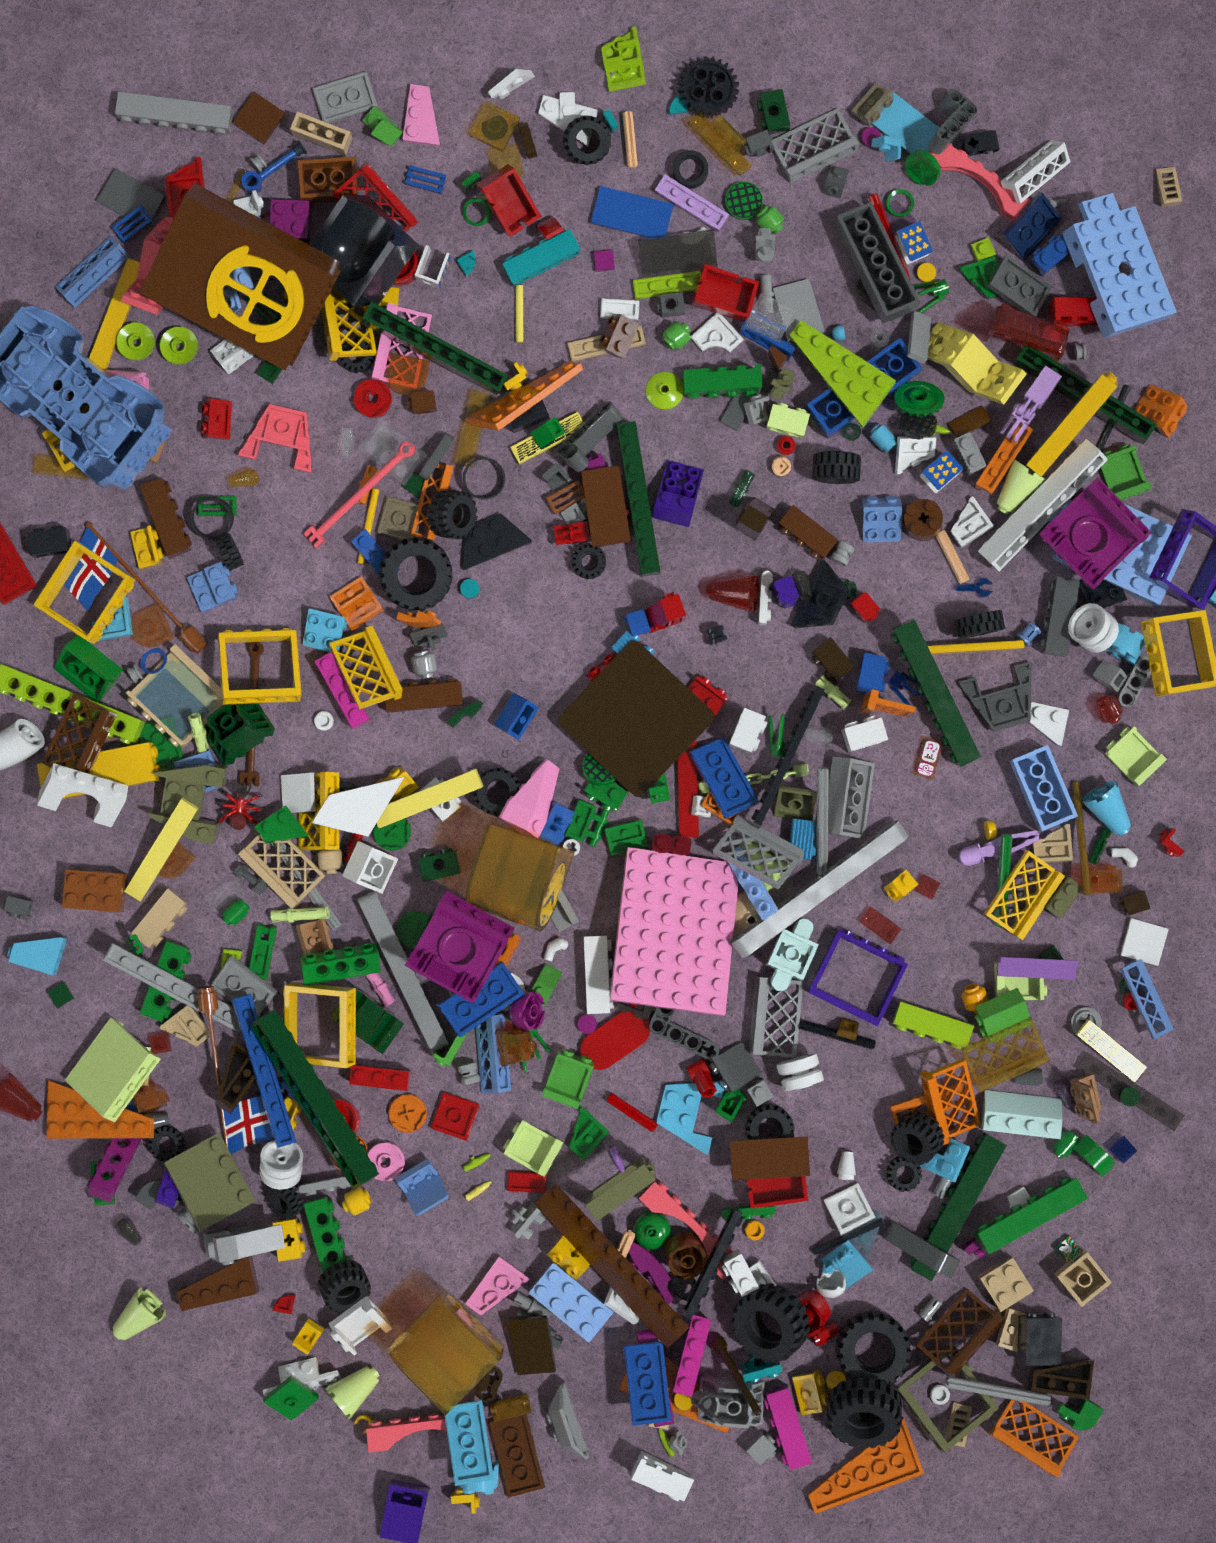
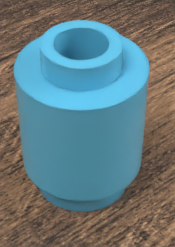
[870,424,897,453]

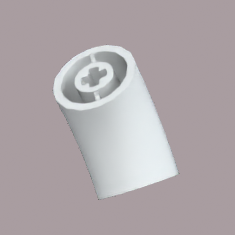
[0,719,45,771]

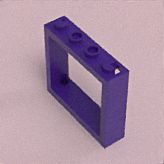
[1149,509,1216,610]
[807,928,908,1027]

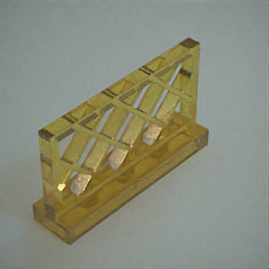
[961,1017,1050,1092]

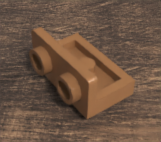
[296,919,334,955]

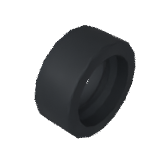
[673,150,709,189]

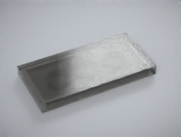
[638,229,718,279]

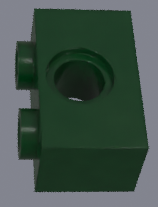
[757,89,791,135]
[418,848,461,882]

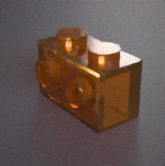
[1080,865,1123,894]
[134,1085,170,1114]

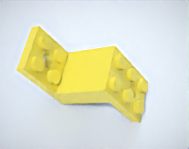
[927,322,1026,405]

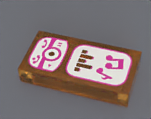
[914,737,943,779]

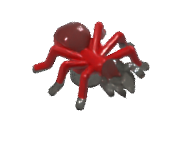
[217,783,264,830]

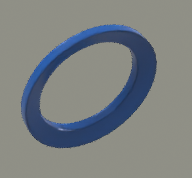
[140,648,167,674]

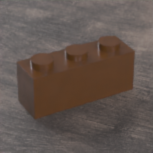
[778,505,838,560]

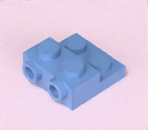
[187,562,239,613]

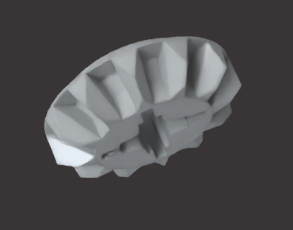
[1071,1007,1102,1034]

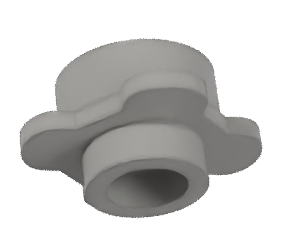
[670,1431,687,1455]

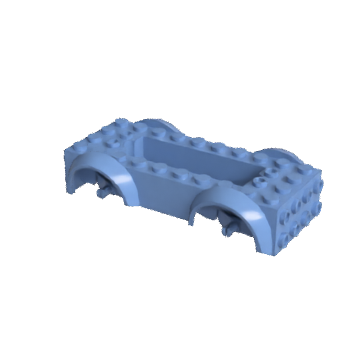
[0,306,173,490]

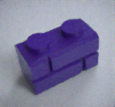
[772,576,799,609]

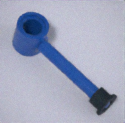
[242,140,307,194]

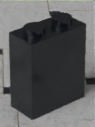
[1017,1312,1062,1366]

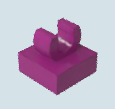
[962,1236,985,1259]

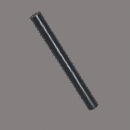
[1096,384,1131,452]
[812,1217,885,1255]

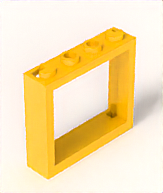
[34,541,136,644]
[1141,610,1216,697]
[218,628,301,705]
[283,982,356,1068]

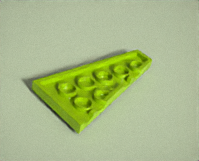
[790,320,896,428]

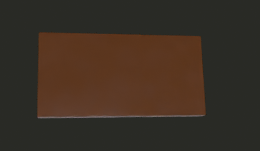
[581,466,631,548]
[730,1136,810,1180]
[488,1414,545,1498]

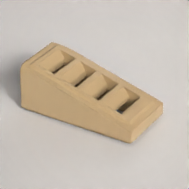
[1156,167,1182,207]
[945,1402,972,1447]

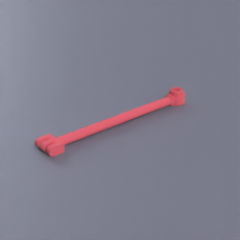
[303,442,416,549]

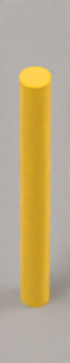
[357,489,379,565]

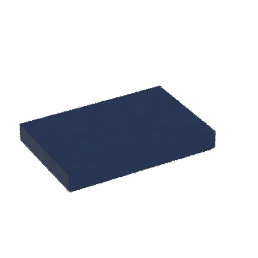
[1002,192,1062,261]

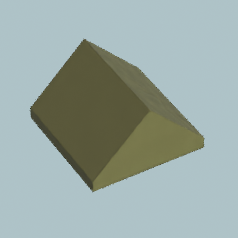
[774,786,817,821]

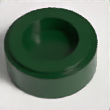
[1119,1087,1140,1107]

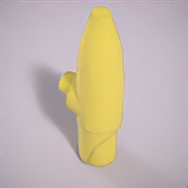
[465,1181,492,1201]

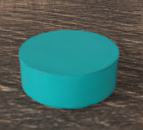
[460,579,480,599]

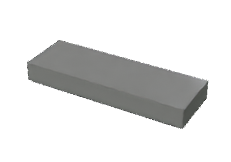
[907,311,931,363]

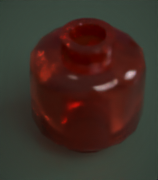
[1094,695,1123,724]

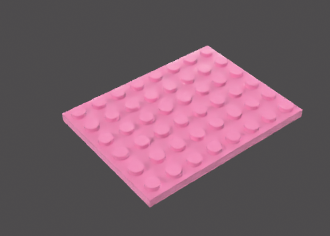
[610,847,739,1016]

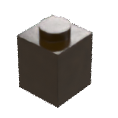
[1118,890,1151,916]

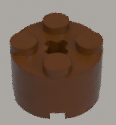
[904,499,943,542]
[665,1232,707,1279]

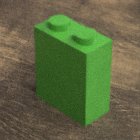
[975,988,1032,1044]

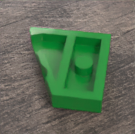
[960,256,1000,299]
[254,806,308,844]
[569,1107,610,1161]

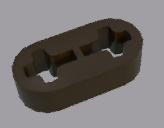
[518,122,538,159]
[478,1366,503,1403]

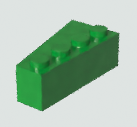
[683,364,762,399]

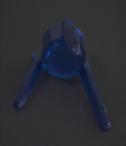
[888,671,920,706]

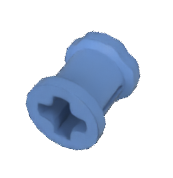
[1016,621,1041,647]

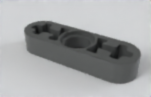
[419,433,455,480]

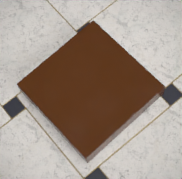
[232,92,285,145]

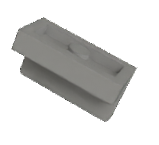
[541,889,579,932]

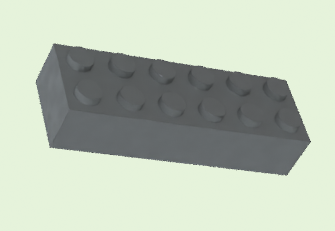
[834,202,920,324]

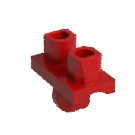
[553,521,590,546]

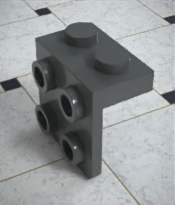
[709,1043,761,1094]

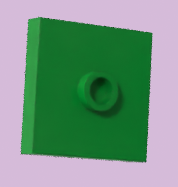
[263,1376,319,1421]

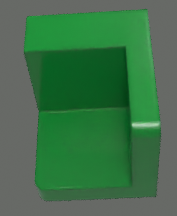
[531,417,566,448]

